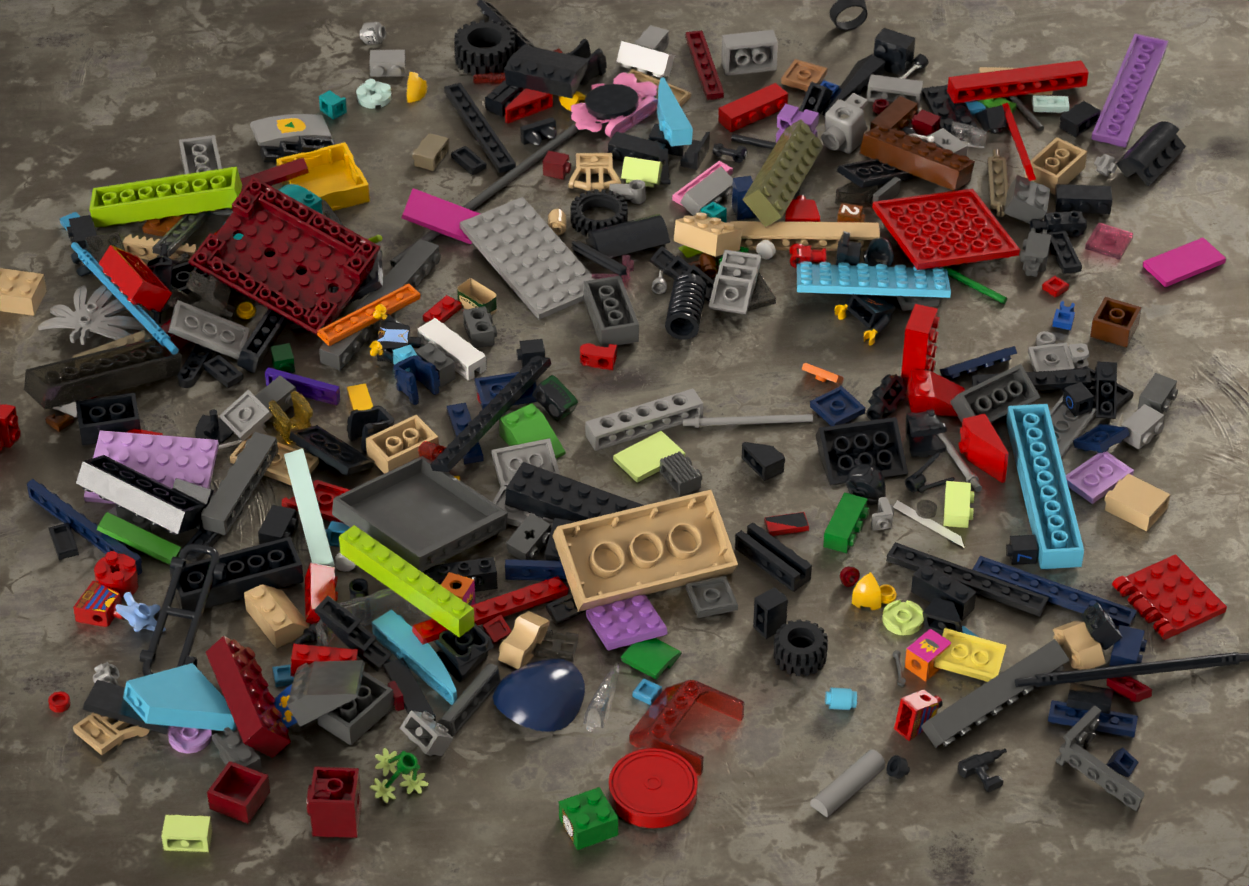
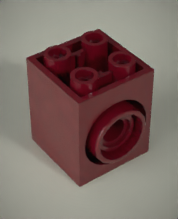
[307,767,362,838]

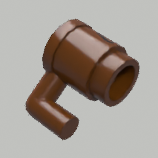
[688,253,719,279]

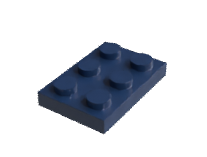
[474,372,538,410]

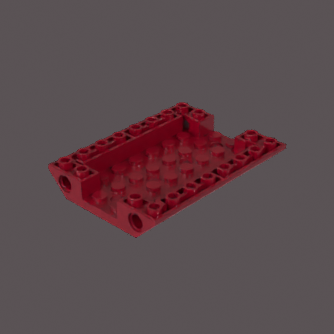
[188,177,380,335]

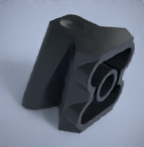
[435,623,494,682]

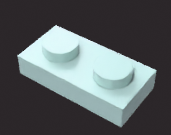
[1032,95,1069,113]

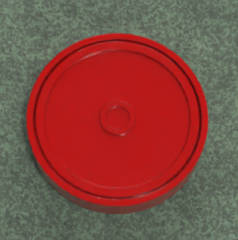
[609,748,698,828]

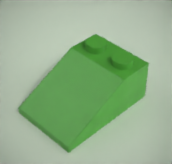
[499,403,566,458]

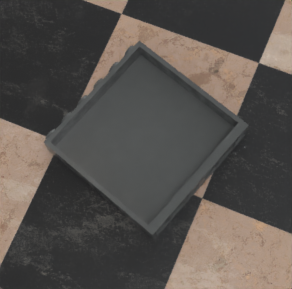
[332,456,508,572]

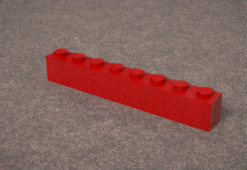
[947,60,1089,103]

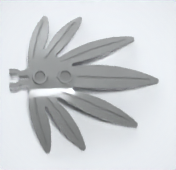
[38,285,147,345]

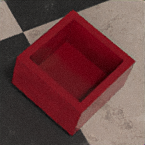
[207,761,270,824]

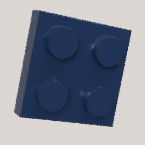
[810,386,866,426]
[1073,424,1130,453]

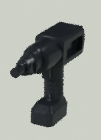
[957,749,1007,793]

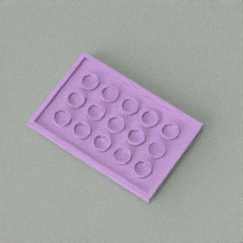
[84,431,219,504]

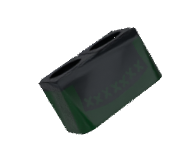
[532,375,578,422]

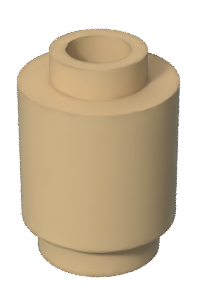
[548,209,566,236]

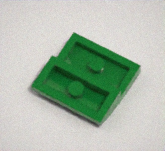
[621,638,682,680]

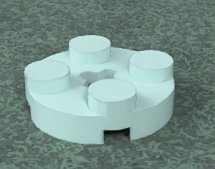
[356,79,392,109]

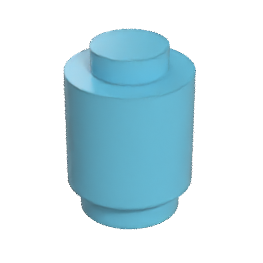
[825,687,857,710]

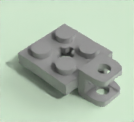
[1028,342,1089,372]

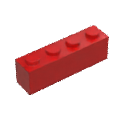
[718,83,788,132]

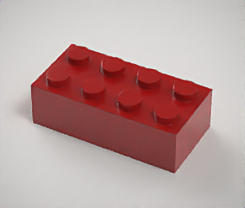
[98,245,172,312]
[901,304,940,387]

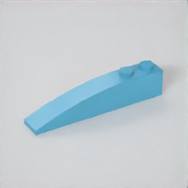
[657,78,693,146]
[372,609,457,705]

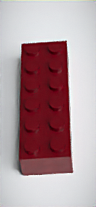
[206,636,291,758]

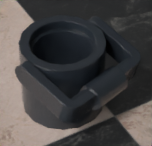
[836,231,861,266]

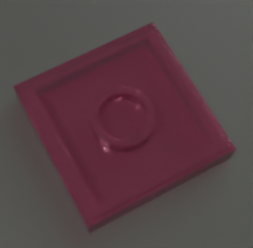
[1085,223,1133,260]

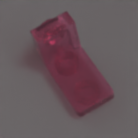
[592,255,634,283]

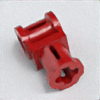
[789,243,826,268]

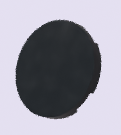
[585,84,639,120]

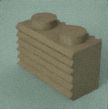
[412,133,449,172]

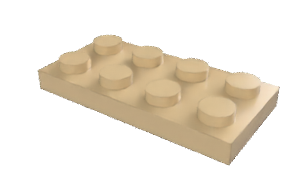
[229,434,319,486]

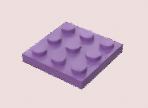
[586,595,667,651]

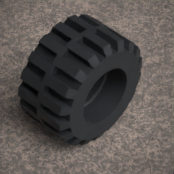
[774,619,828,676]

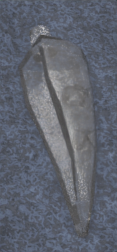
[583,663,620,732]

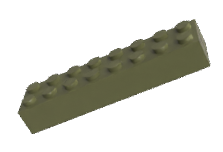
[743,119,823,227]

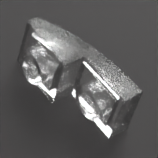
[951,122,987,148]

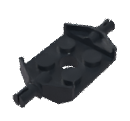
[147,244,179,325]

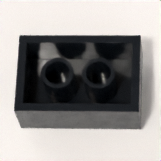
[75,393,141,445]

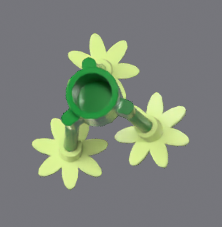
[370,748,429,803]

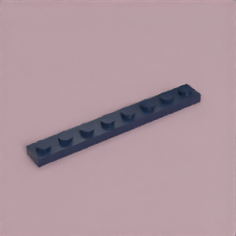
[27,479,142,575]
[972,556,1137,627]

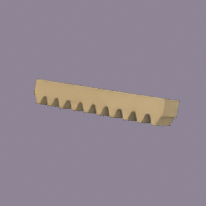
[123,234,197,265]

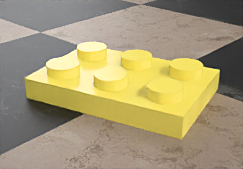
[933,628,1006,682]

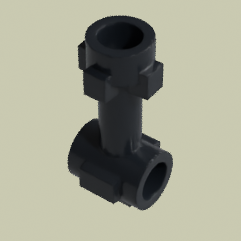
[713,143,747,163]

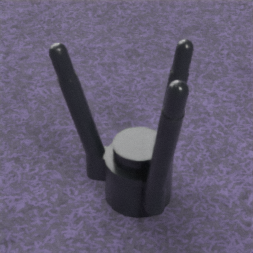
[905,452,955,493]

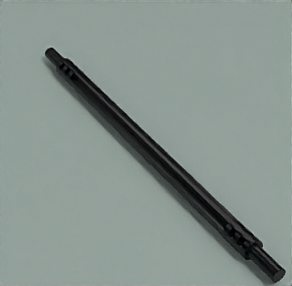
[1015,652,1249,687]

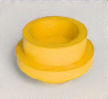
[237,302,256,319]
[879,584,897,604]

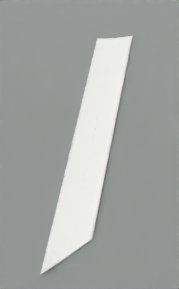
[893,500,964,548]

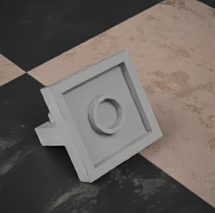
[219,390,273,442]

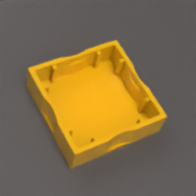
[276,142,370,213]

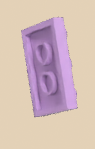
[1065,451,1134,504]

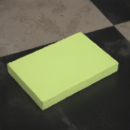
[613,431,685,483]

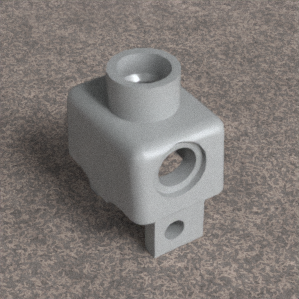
[821,93,868,154]

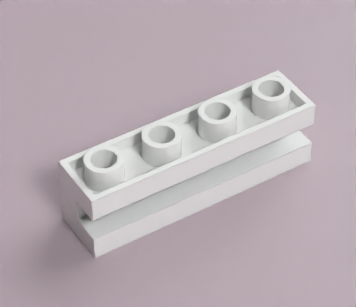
[417,318,486,381]

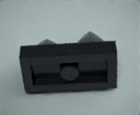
[520,117,557,146]

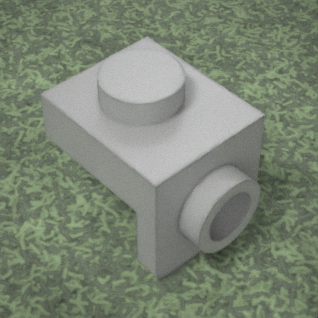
[871,497,894,531]

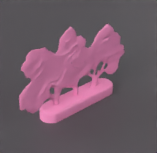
[571,73,658,138]

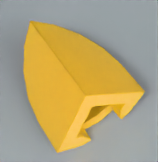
[407,72,428,103]
[559,91,586,111]
[852,572,882,610]

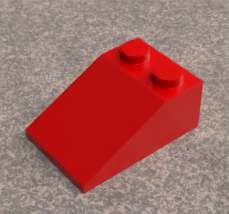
[907,369,965,416]
[958,414,1009,483]

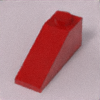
[505,88,553,124]

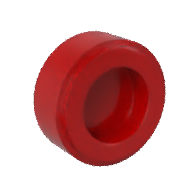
[48,691,71,713]

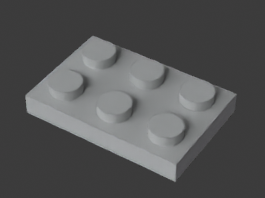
[491,438,560,487]

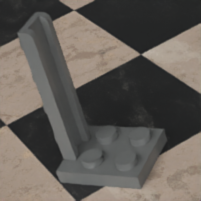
[1055,705,1145,811]

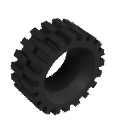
[454,20,515,77]

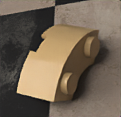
[498,611,550,669]
[1053,621,1106,670]

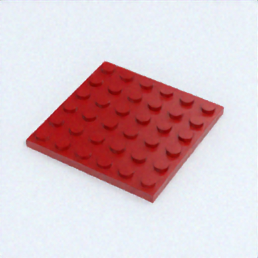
[872,189,1020,270]

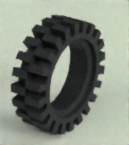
[571,189,628,237]

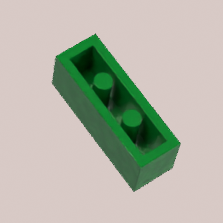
[823,492,869,554]

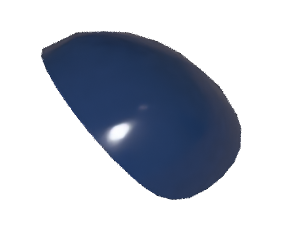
[492,659,585,732]

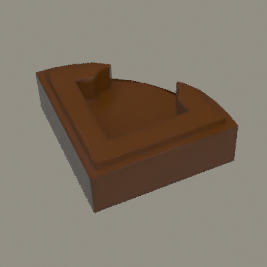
[45,414,74,432]

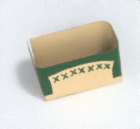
[457,278,497,315]

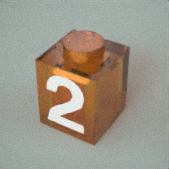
[837,203,865,222]

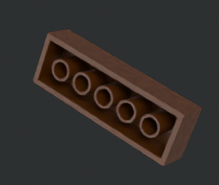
[859,124,975,191]

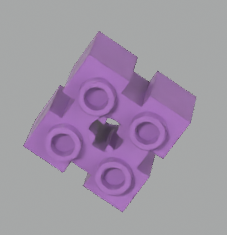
[776,104,819,143]

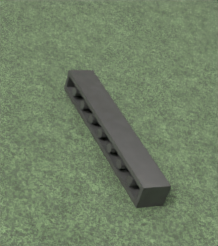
[921,639,1070,748]

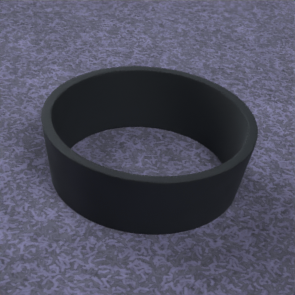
[830,0,868,30]

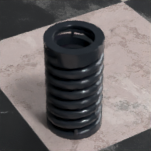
[665,273,707,340]

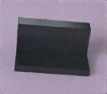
[680,132,710,170]

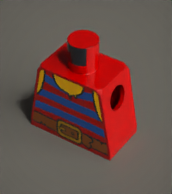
[73,580,125,627]
[894,690,943,741]

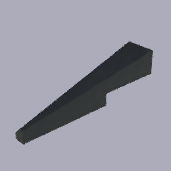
[822,55,885,116]

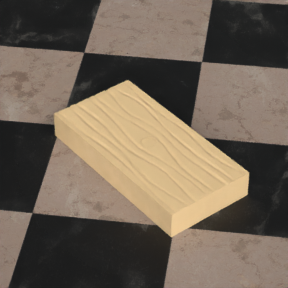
[552,490,738,612]

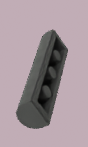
[438,664,501,737]

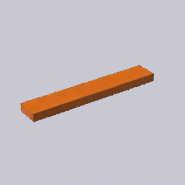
[317,283,421,346]

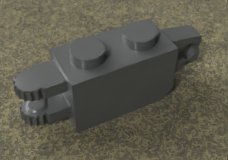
[1020,228,1051,277]

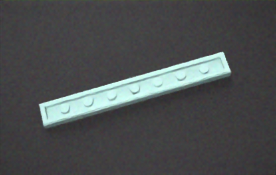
[284,448,335,567]

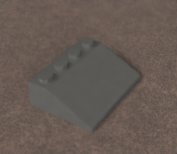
[287,660,365,727]

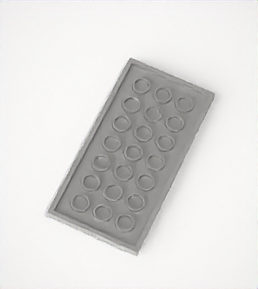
[460,197,595,320]

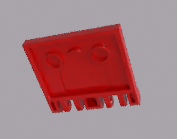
[1112,554,1227,640]

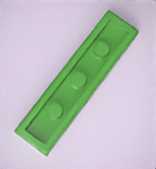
[97,512,181,565]

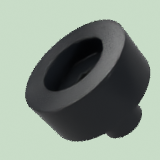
[886,755,910,779]

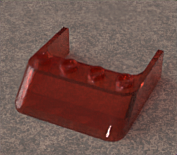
[629,680,744,776]

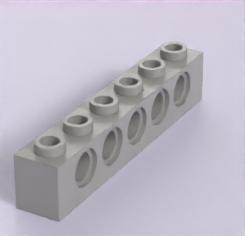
[585,389,703,451]

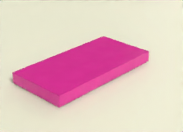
[401,188,480,244]
[1143,237,1226,287]

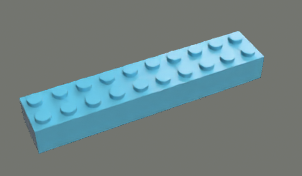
[1006,404,1084,569]

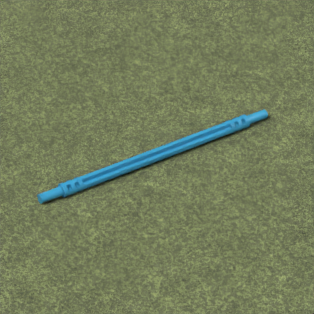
[71,242,179,354]

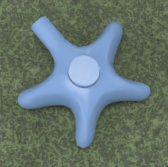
[115,592,166,632]

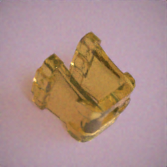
[269,391,313,444]

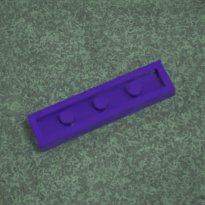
[265,367,340,406]

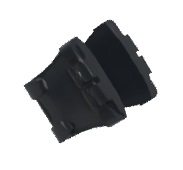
[567,38,607,85]
[347,406,394,455]
[905,409,947,458]

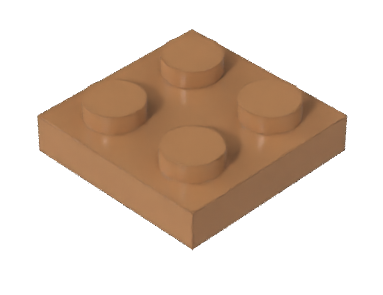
[781,59,827,92]

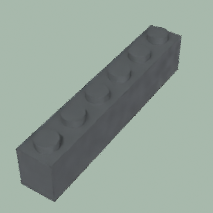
[201,432,278,535]

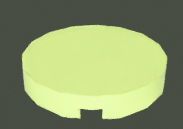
[882,600,924,635]

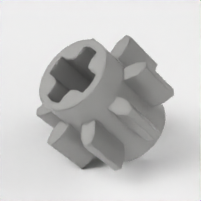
[1094,154,1118,176]
[93,662,120,685]

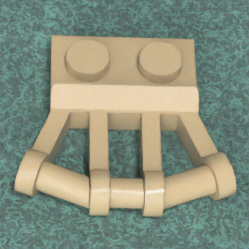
[568,153,621,192]
[73,713,149,755]

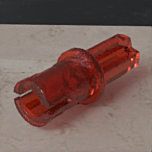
[473,72,505,86]

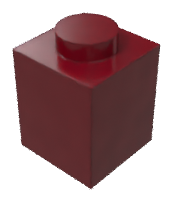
[911,109,941,137]
[543,150,572,180]

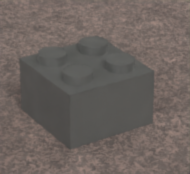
[1004,175,1050,224]

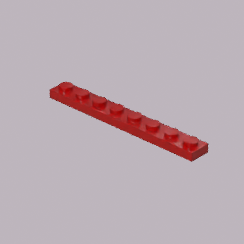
[412,576,568,645]

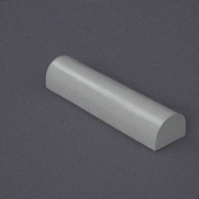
[810,749,885,817]

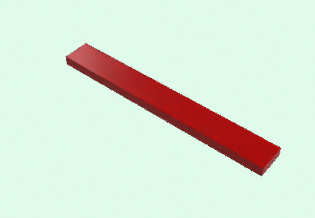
[1002,102,1036,181]

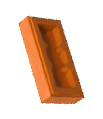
[802,363,844,385]

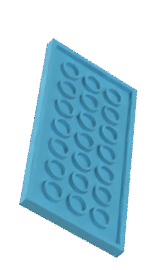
[796,261,951,298]

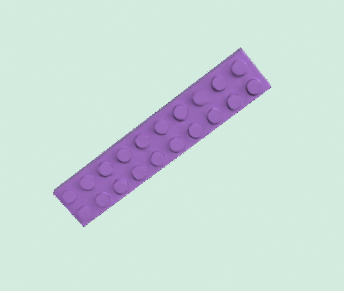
[1091,34,1168,147]

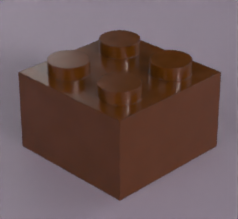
[1090,297,1142,348]

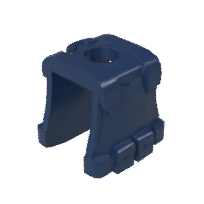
[393,355,440,405]

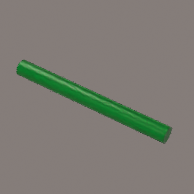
[943,266,1007,304]

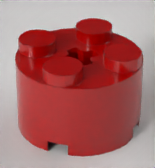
[94,551,138,597]

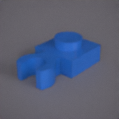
[1052,301,1075,330]

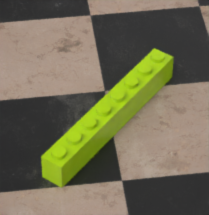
[339,525,474,637]

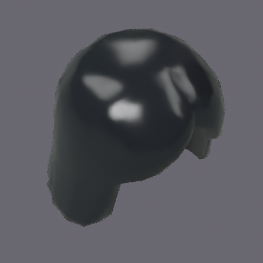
[863,237,894,267]

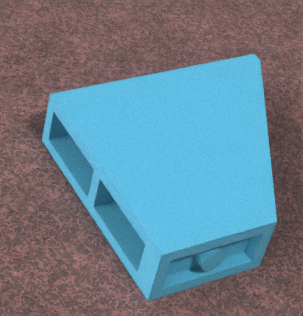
[123,663,237,731]

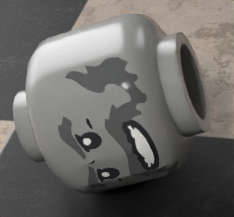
[359,22,386,45]

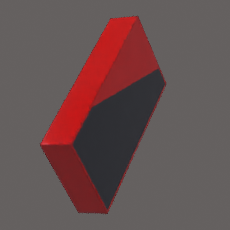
[764,512,809,536]

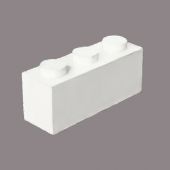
[616,41,675,78]

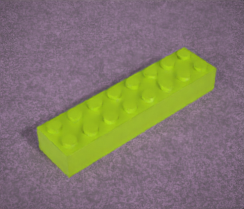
[89,167,242,228]

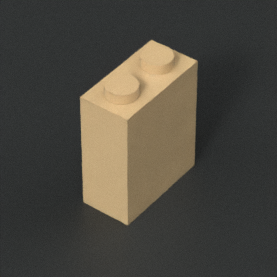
[1104,474,1170,531]

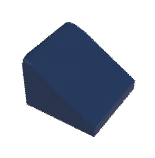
[1106,747,1138,778]

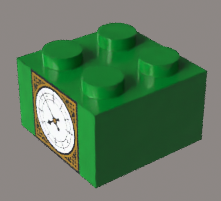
[559,787,618,850]

